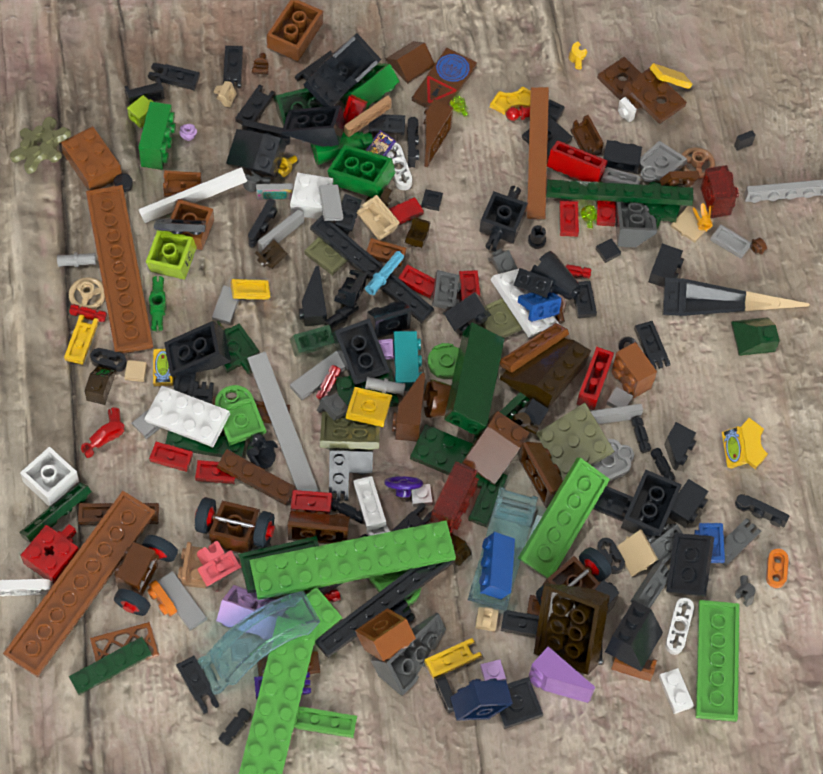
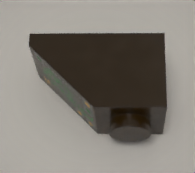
[84,366,116,405]

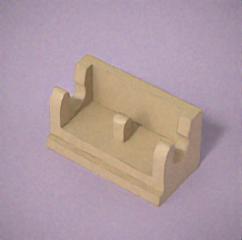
[357,195,400,240]

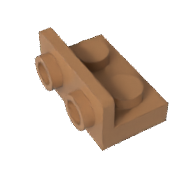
[178,542,210,589]

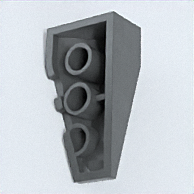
[615,202,657,247]
[371,613,446,695]

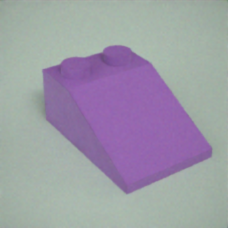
[528,647,595,703]

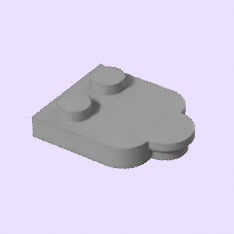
[640,141,687,182]
[593,439,634,482]

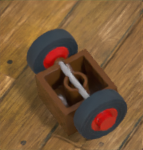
[195,497,275,553]
[114,535,178,616]
[536,547,611,606]

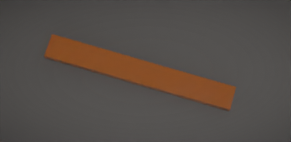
[527,87,549,219]

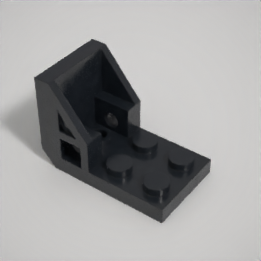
[303,33,381,107]

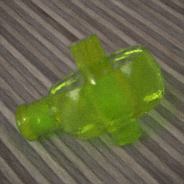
[450,96,469,117]
[581,205,597,228]

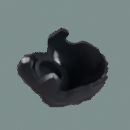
[246,433,278,469]

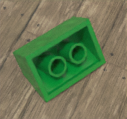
[340,63,400,111]

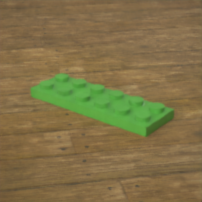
[517,457,610,579]
[695,600,740,722]

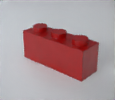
[547,141,607,182]
[576,346,614,410]

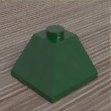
[731,317,780,356]

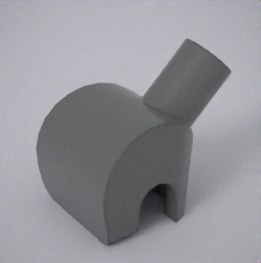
[243,170,270,192]
[735,575,756,607]

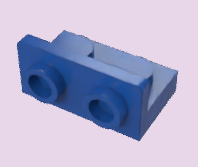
[518,292,562,322]
[694,523,725,563]

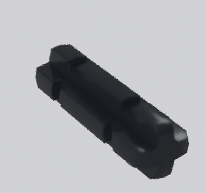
[631,416,651,453]
[651,448,676,481]
[331,498,364,523]
[218,708,251,746]

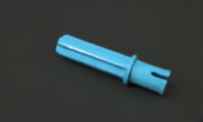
[365,251,404,295]

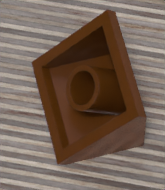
[386,41,435,84]

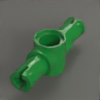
[149,276,167,331]

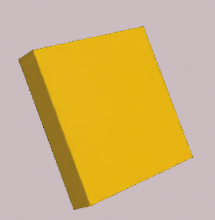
[345,387,392,427]

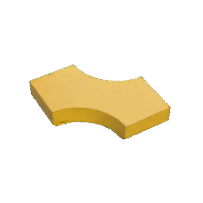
[490,87,531,115]
[741,418,768,469]

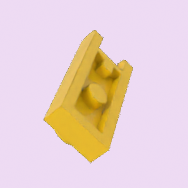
[64,314,99,365]
[424,638,482,680]

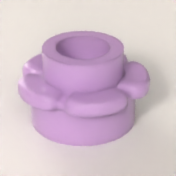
[179,124,197,141]

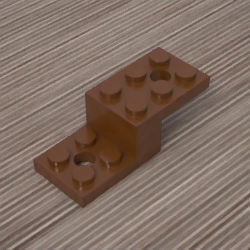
[597,57,687,124]

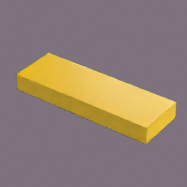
[650,63,693,89]

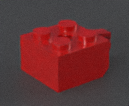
[21,524,79,585]

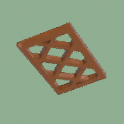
[90,622,159,661]

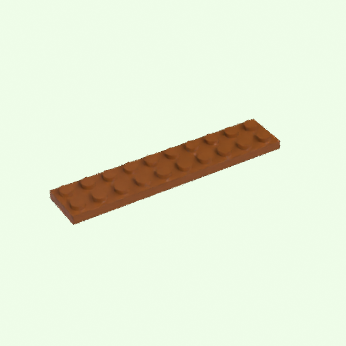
[86,185,153,353]
[3,491,156,678]

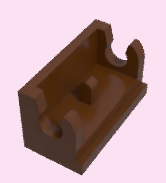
[570,115,604,156]

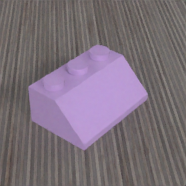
[216,585,290,641]

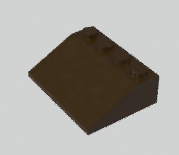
[500,338,591,408]
[533,583,610,675]

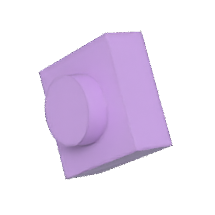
[378,339,394,360]
[480,660,506,681]

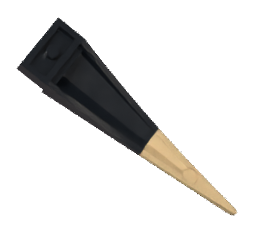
[662,278,810,316]

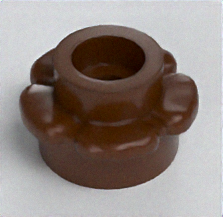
[750,237,767,255]

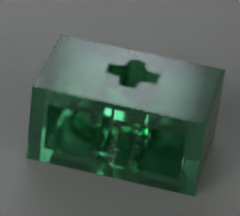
[289,325,335,357]

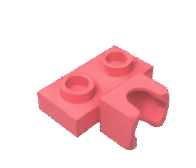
[197,541,241,587]

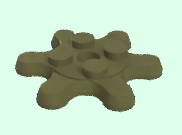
[10,116,71,174]

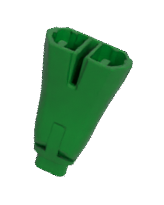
[310,131,373,165]

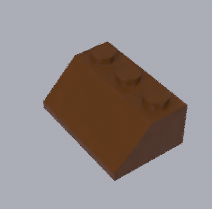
[519,442,563,508]
[287,509,350,544]

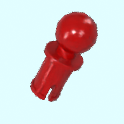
[506,106,530,121]

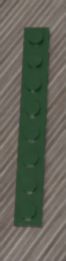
[546,179,693,206]

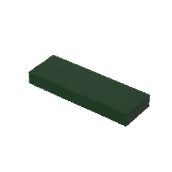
[468,473,508,527]

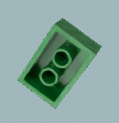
[139,101,176,170]
[327,145,396,198]

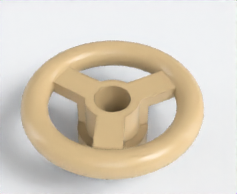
[69,277,105,309]

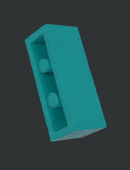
[393,331,422,391]

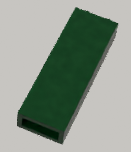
[444,322,505,436]

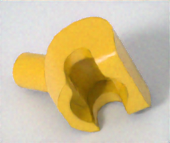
[568,42,587,70]
[278,155,298,177]

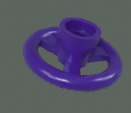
[384,476,424,497]

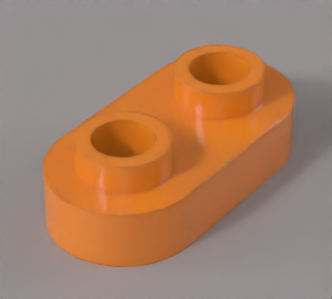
[766,549,789,588]
[147,580,177,617]

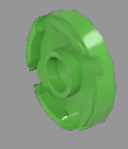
[427,343,459,379]

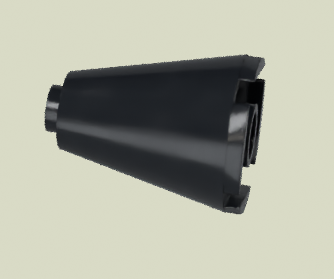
[530,251,581,300]

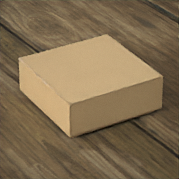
[125,360,147,382]

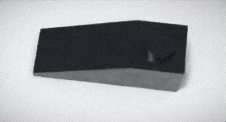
[299,266,327,327]

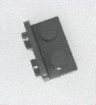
[432,270,461,311]
[647,523,683,563]

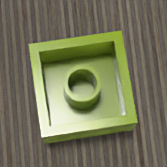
[146,230,197,280]

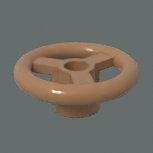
[681,147,715,178]

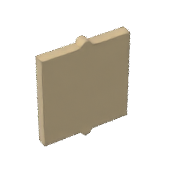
[671,206,714,243]
[617,530,658,577]

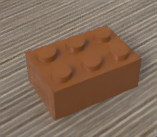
[267,0,323,61]
[61,126,122,191]

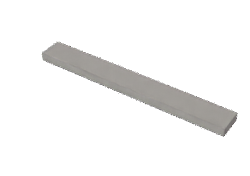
[247,352,319,492]

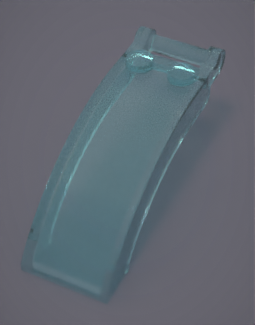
[468,487,538,611]
[198,591,321,695]

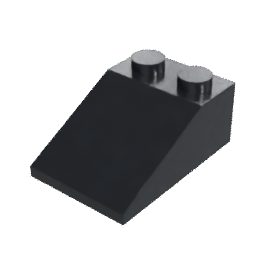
[282,105,346,147]
[226,129,287,177]
[331,318,390,385]
[164,321,231,377]

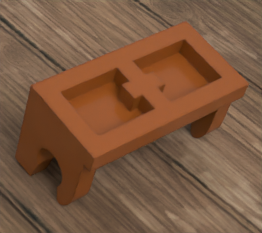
[163,171,202,197]
[611,657,657,682]

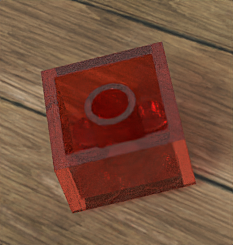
[700,165,739,218]

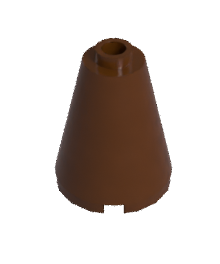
[424,379,451,418]

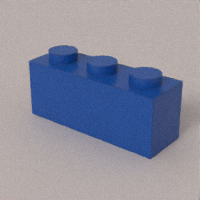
[479,532,515,599]

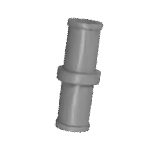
[57,252,96,267]
[365,377,405,396]

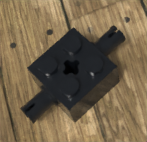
[479,186,528,251]

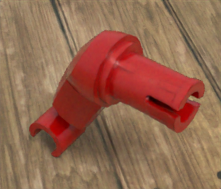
[81,407,125,458]

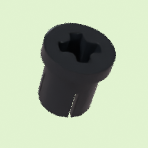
[528,225,546,249]

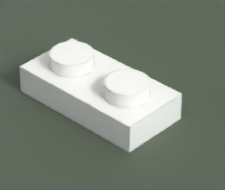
[659,668,694,714]

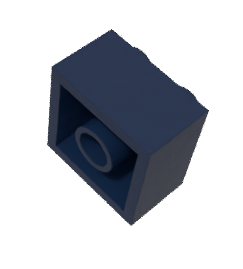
[450,678,513,721]

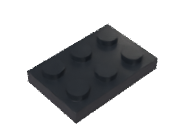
[666,533,714,597]

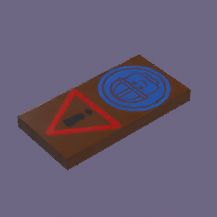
[412,47,477,108]

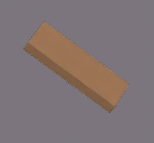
[344,95,392,137]

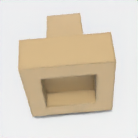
[214,81,237,107]
[475,607,499,632]

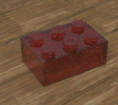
[430,462,479,534]

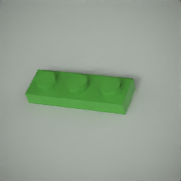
[294,706,357,738]

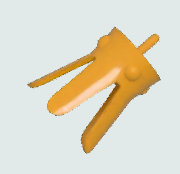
[692,203,713,232]

